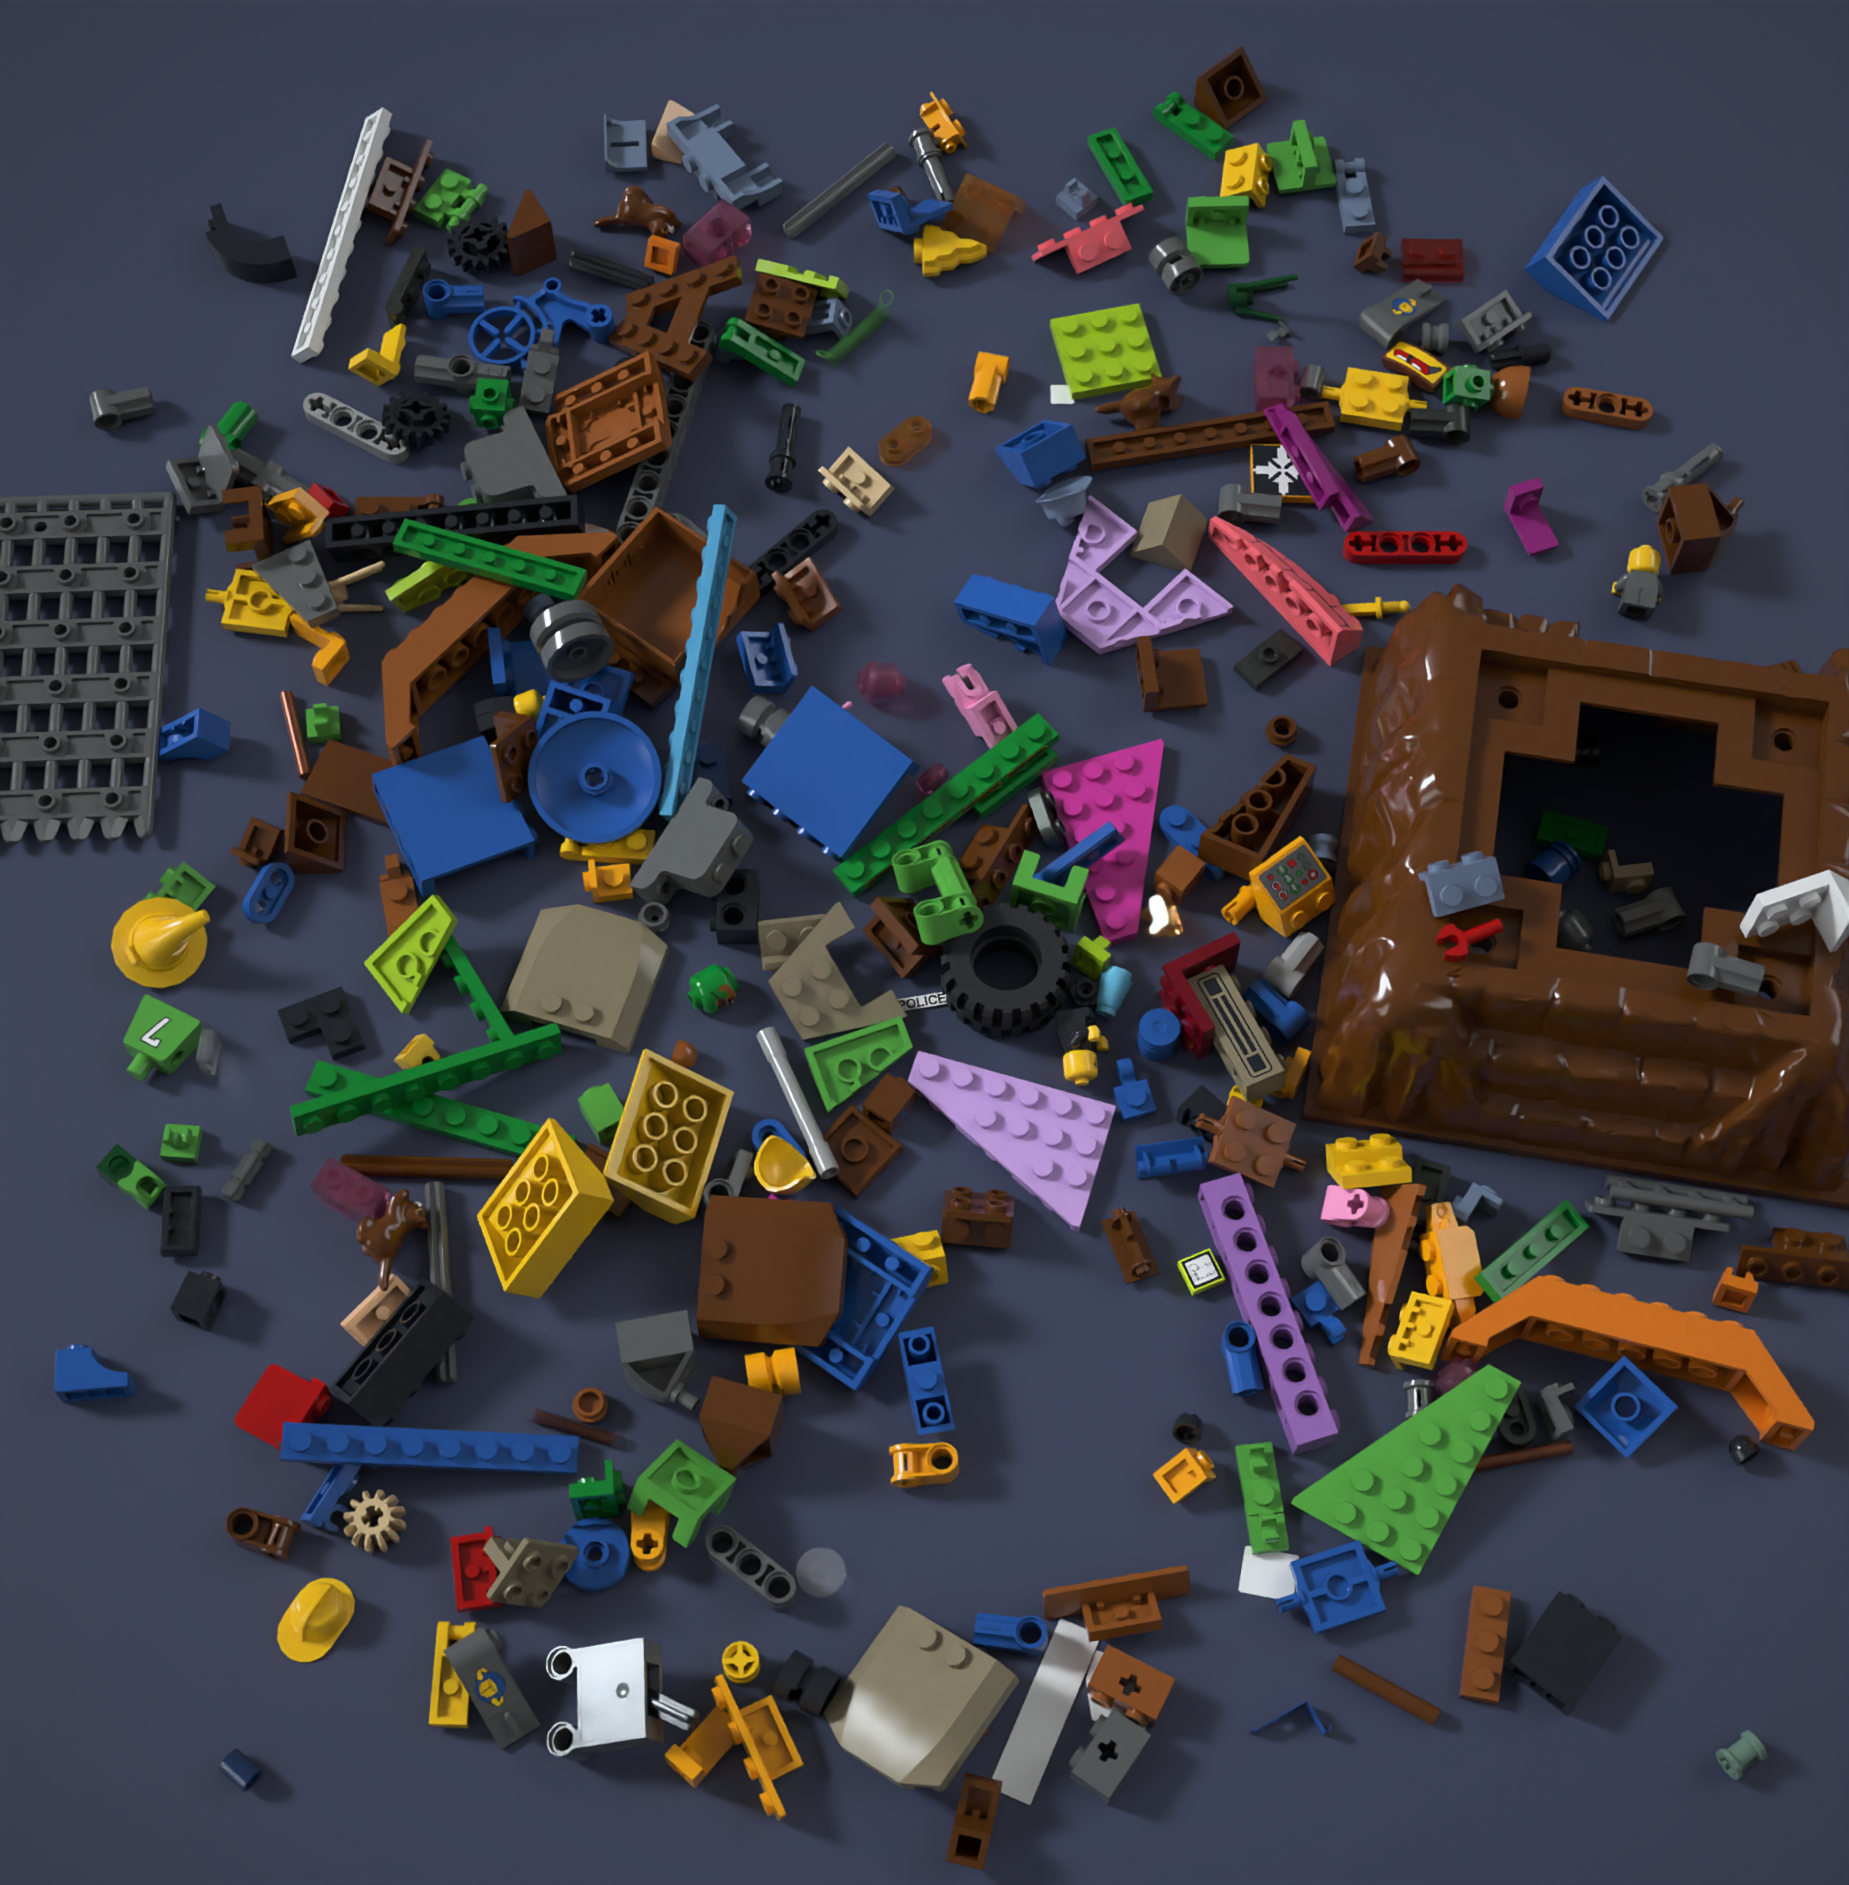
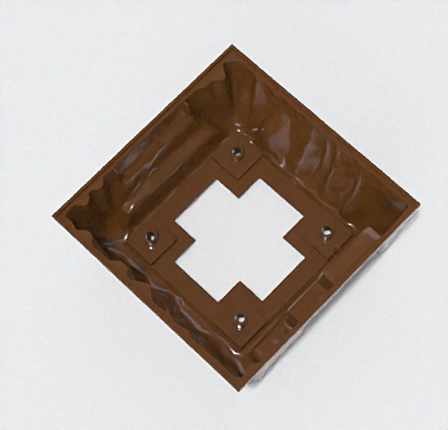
[1302,583,1849,1209]

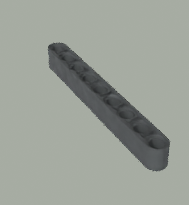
[615,320,715,546]

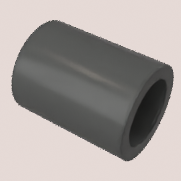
[1299,364,1325,400]

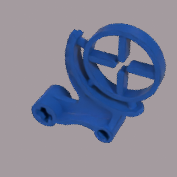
[468,277,616,374]

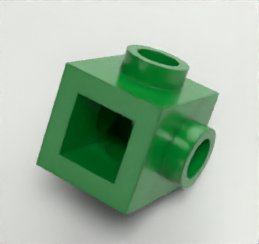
[1442,364,1493,412]
[469,378,516,430]

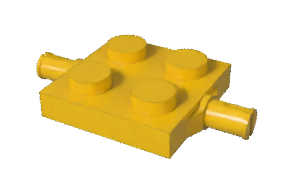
[1321,367,1427,431]
[205,569,295,637]

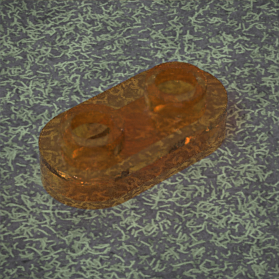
[878,416,932,467]

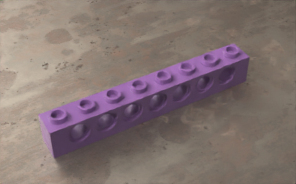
[1197,1173,1341,1456]

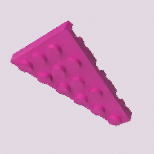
[1041,739,1164,946]

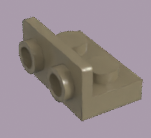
[757,914,829,973]

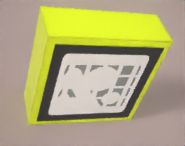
[1177,1248,1225,1296]

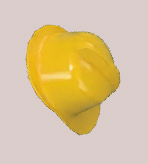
[277,1578,355,1662]

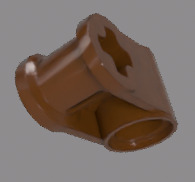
[225,1507,301,1562]

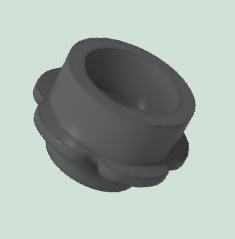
[638,902,671,934]

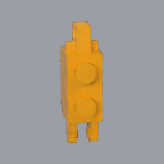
[1419,1202,1484,1329]

